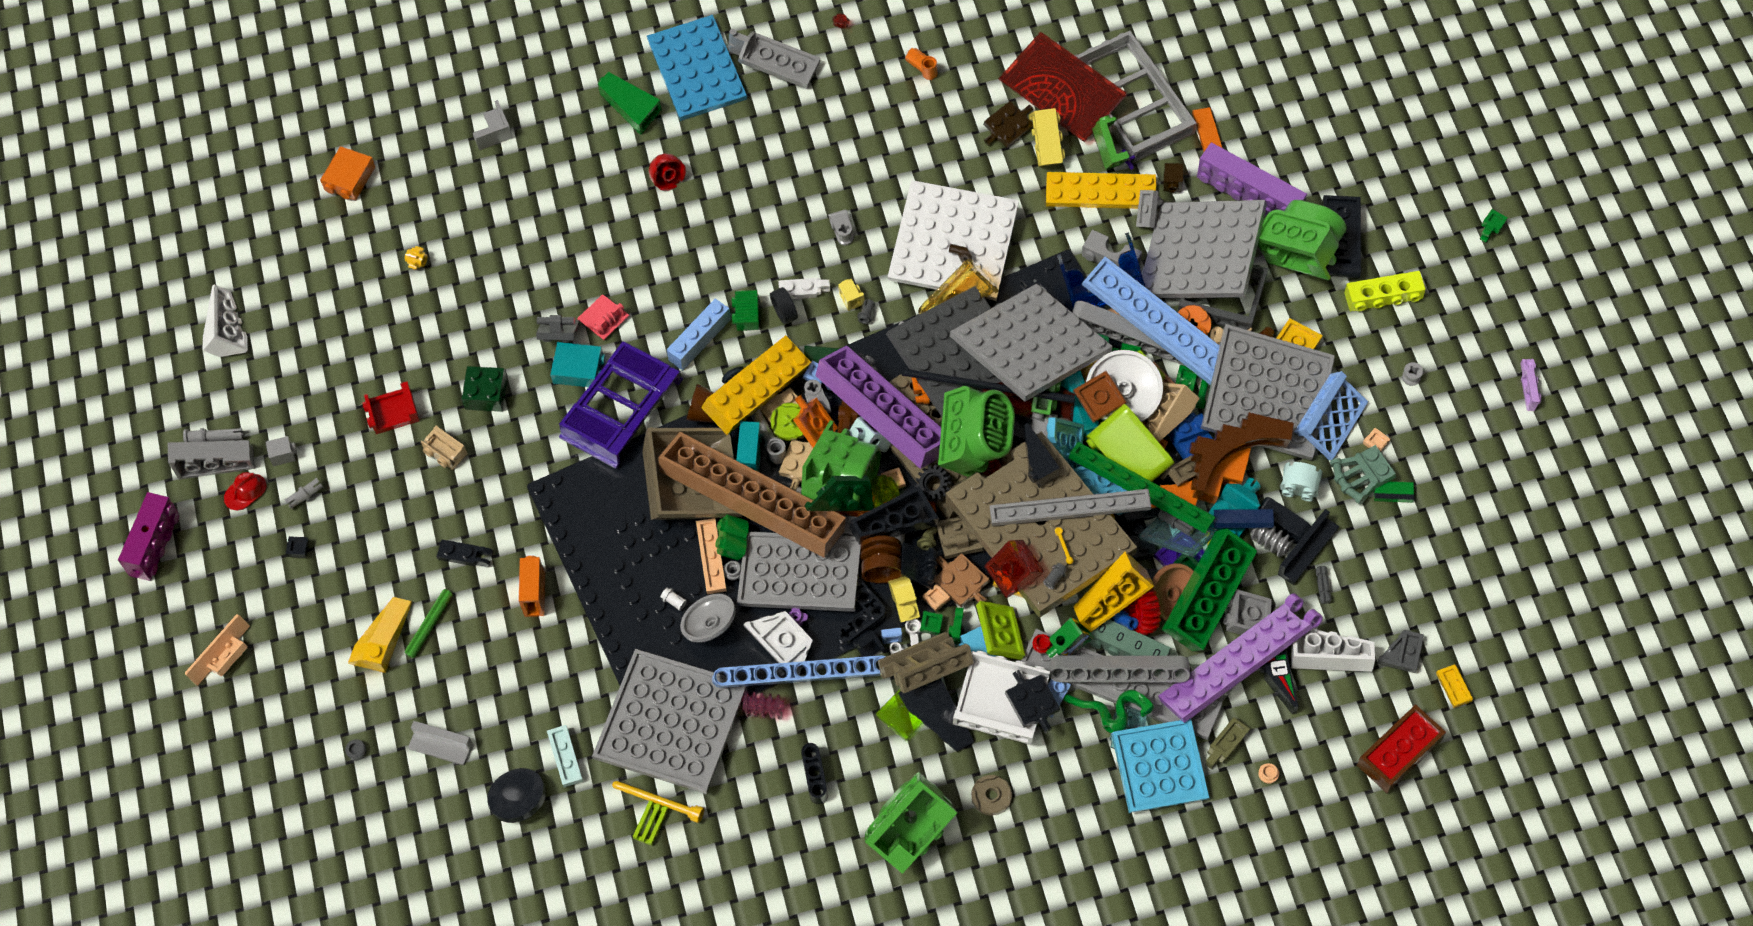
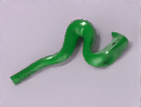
[1062,689,1154,734]

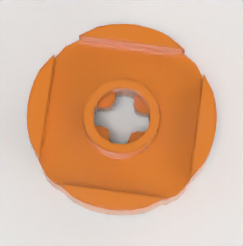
[1178,305,1212,335]

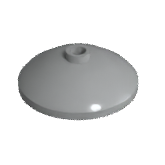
[680,594,736,642]

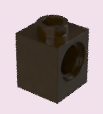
[1163,163,1183,193]

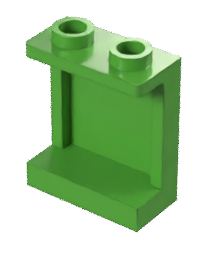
[1092,115,1129,170]

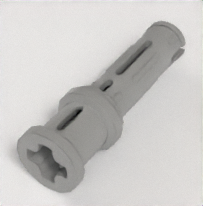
[183,428,244,442]

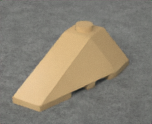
[1145,383,1199,442]

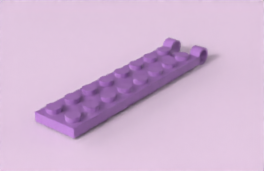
[1158,593,1323,723]

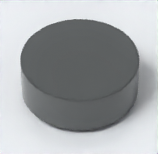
[345,739,367,761]

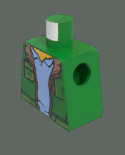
[1046,618,1095,659]

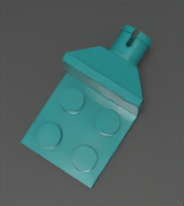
[1206,478,1261,537]

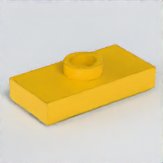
[1436,664,1473,708]

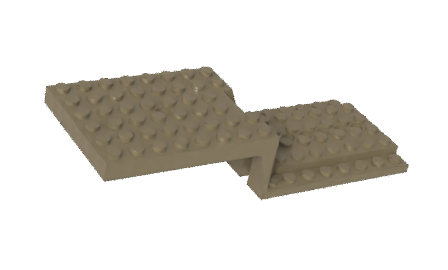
[889,374,1137,618]

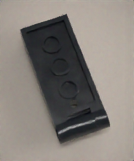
[1322,195,1361,278]

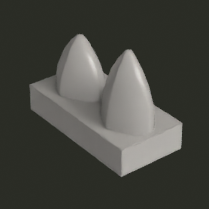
[1136,190,1164,228]

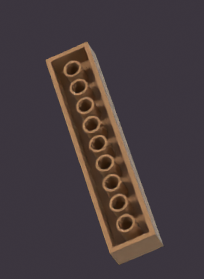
[659,432,846,558]

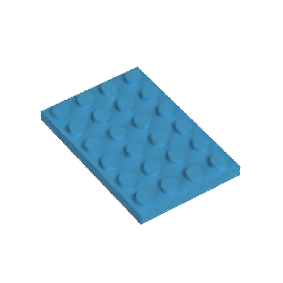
[647,15,747,121]

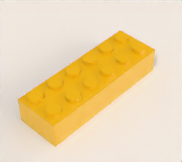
[701,335,811,435]

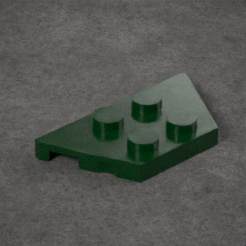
[805,476,874,511]

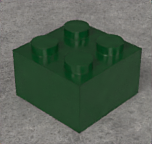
[461,366,508,412]

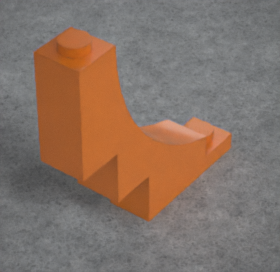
[1151,448,1251,508]

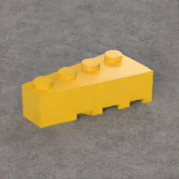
[1073,551,1154,632]

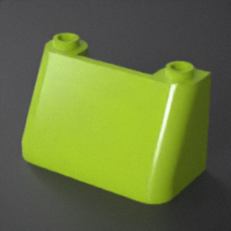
[1086,404,1174,482]

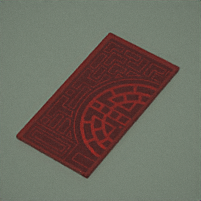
[998,32,1127,142]

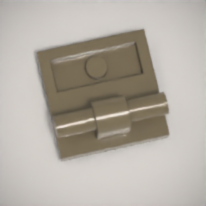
[936,516,983,559]

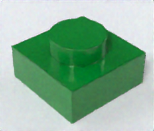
[920,611,943,635]

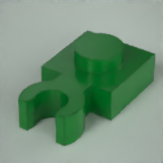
[948,607,964,645]

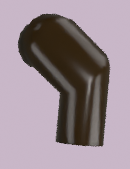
[949,244,972,264]

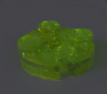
[871,475,899,508]

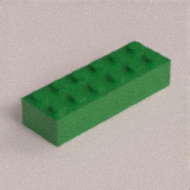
[1162,529,1257,652]

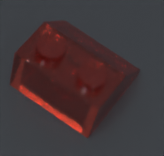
[984,540,1044,598]

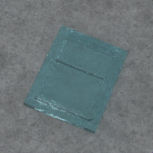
[1139,517,1218,557]

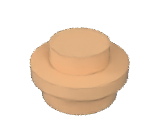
[1258,763,1279,784]

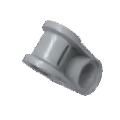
[828,209,854,246]
[804,380,831,413]

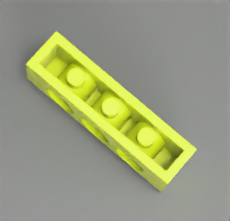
[1344,271,1426,312]

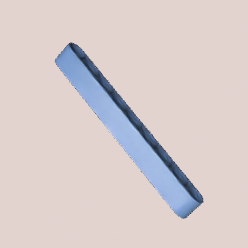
[712,655,886,688]

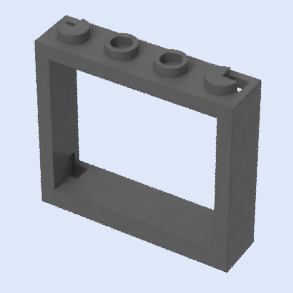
[1178,265,1268,330]

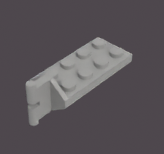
[728,29,821,89]

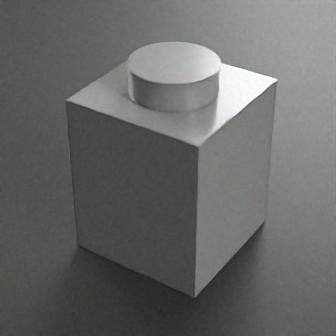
[266,436,297,467]

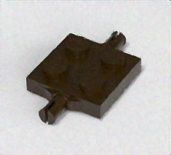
[983,101,1034,148]

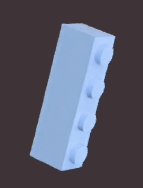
[667,299,731,370]

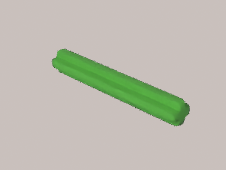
[405,589,453,658]

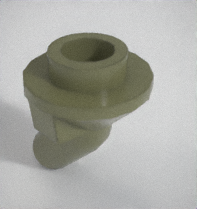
[917,527,937,550]

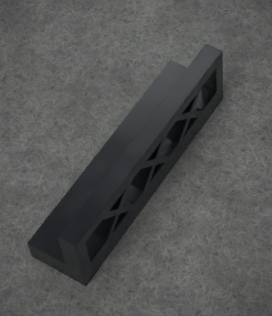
[1278,509,1339,585]

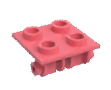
[577,294,629,340]

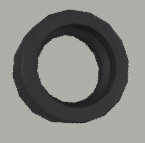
[770,287,798,324]

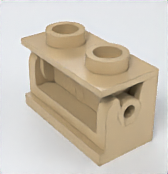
[421,426,467,470]

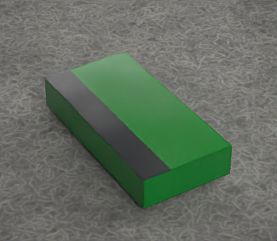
[1374,481,1414,503]

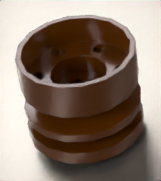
[860,536,903,583]

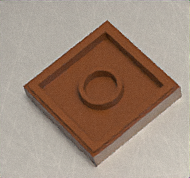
[1073,371,1127,423]

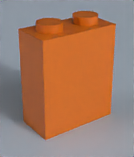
[320,146,376,201]
[519,556,545,617]

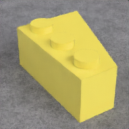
[1029,108,1065,167]

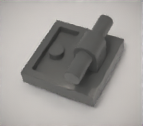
[536,315,580,342]

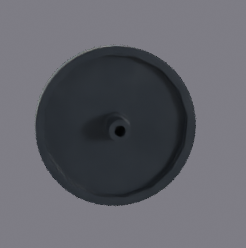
[487,768,546,823]

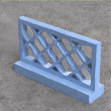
[1294,371,1368,460]

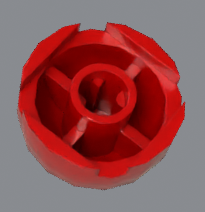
[649,153,686,191]

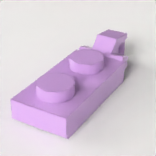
[1520,359,1541,411]

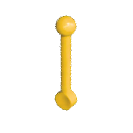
[1055,527,1074,564]

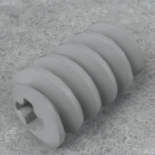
[1251,526,1294,558]

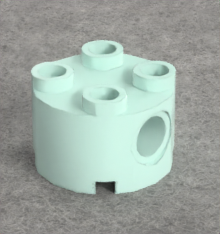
[1280,462,1323,501]

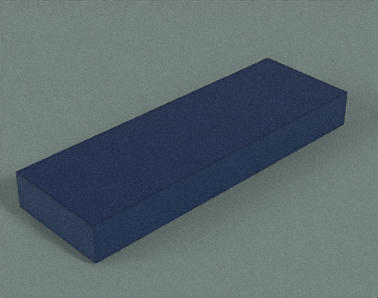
[1214,509,1274,528]

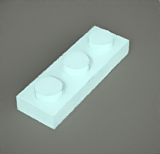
[547,725,583,787]

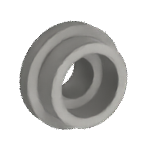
[723,561,741,580]

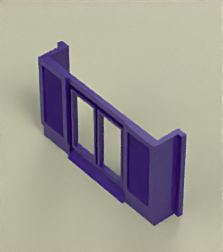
[559,341,683,469]

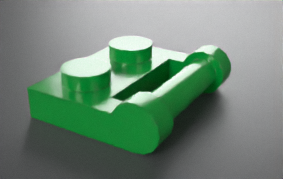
[1175,365,1209,409]

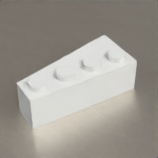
[1291,628,1375,672]

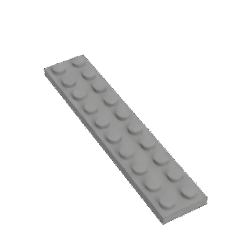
[1021,629,1222,740]

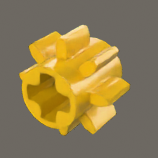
[405,246,428,270]

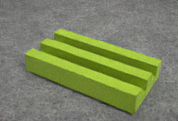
[633,800,669,846]

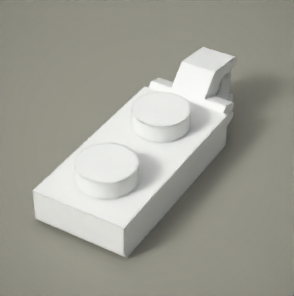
[779,278,830,299]

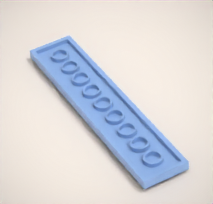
[1082,256,1220,385]

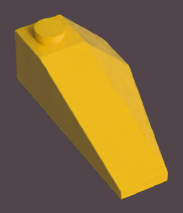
[348,597,412,673]

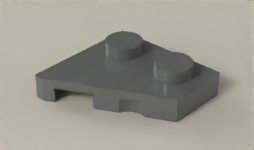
[1377,630,1424,673]

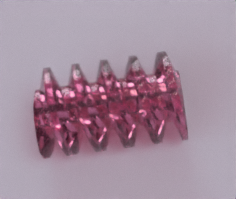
[743,691,785,720]

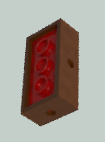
[1357,704,1446,793]

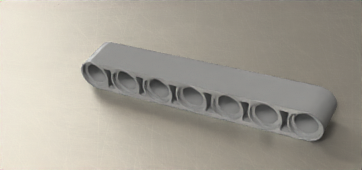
[1072,301,1185,366]
[1050,656,1190,682]

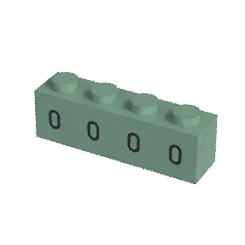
[1089,620,1171,656]

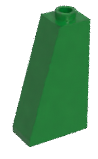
[598,72,662,135]

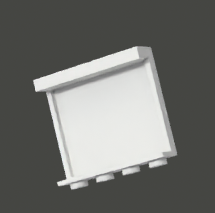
[953,651,1050,745]

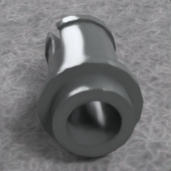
[857,299,875,324]
[1043,563,1067,589]

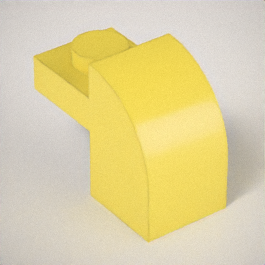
[888,576,920,622]

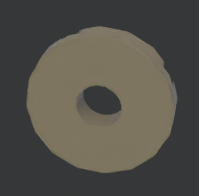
[971,775,1012,816]

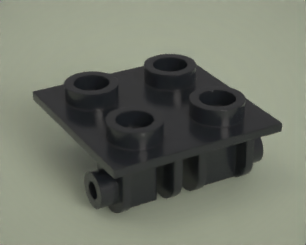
[901,542,938,590]

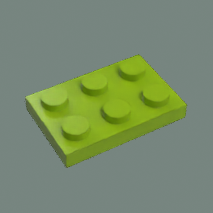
[976,601,1025,660]

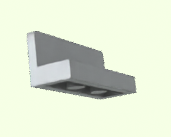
[408,721,473,765]

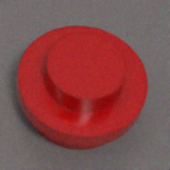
[1032,634,1052,654]

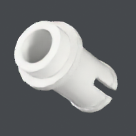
[661,588,687,611]

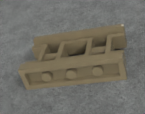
[878,632,974,693]

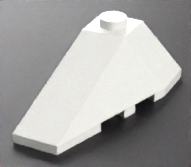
[203,284,248,357]

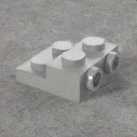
[1223,589,1272,635]

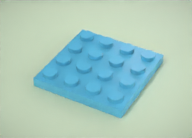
[1111,719,1209,813]

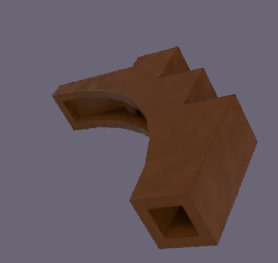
[1189,412,1294,499]

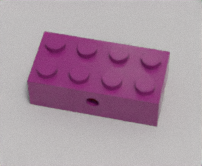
[118,492,179,581]

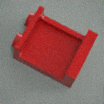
[362,381,420,434]

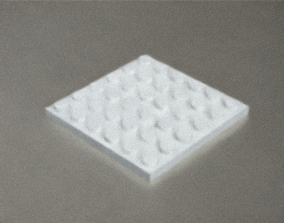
[888,180,1019,301]

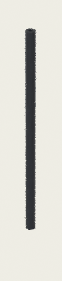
[902,368,1075,403]

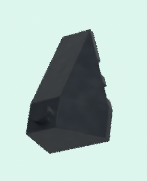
[898,678,974,752]

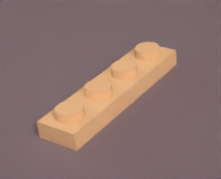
[696,518,727,594]

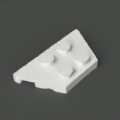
[744,611,812,675]

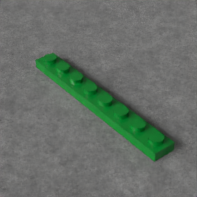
[1068,442,1215,534]

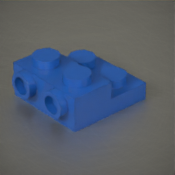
[1167,413,1213,460]

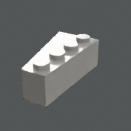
[168,440,254,480]

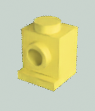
[838,279,865,311]

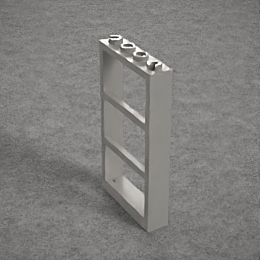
[1071,31,1196,163]

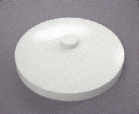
[1086,350,1163,422]

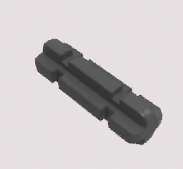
[1316,566,1331,604]

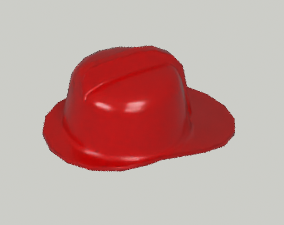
[224,472,267,511]

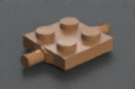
[934,553,989,608]

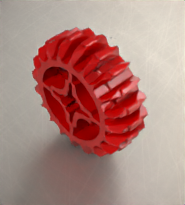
[1123,587,1161,635]

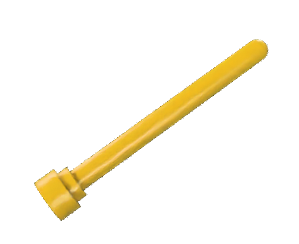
[612,781,705,823]

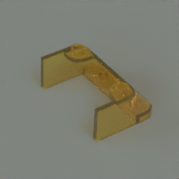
[918,258,998,315]

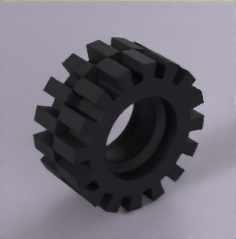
[915,465,954,502]

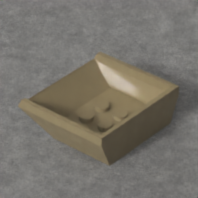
[643,428,742,520]

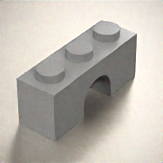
[1082,230,1142,277]

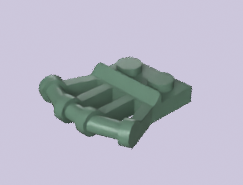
[1330,445,1396,505]

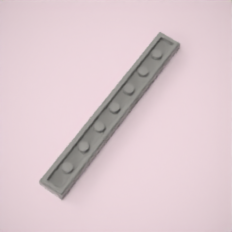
[990,489,1151,526]

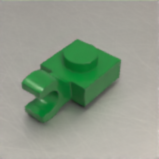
[1480,209,1508,242]

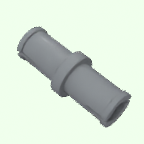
[284,478,324,510]

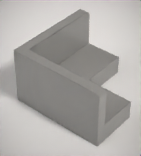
[472,100,513,151]

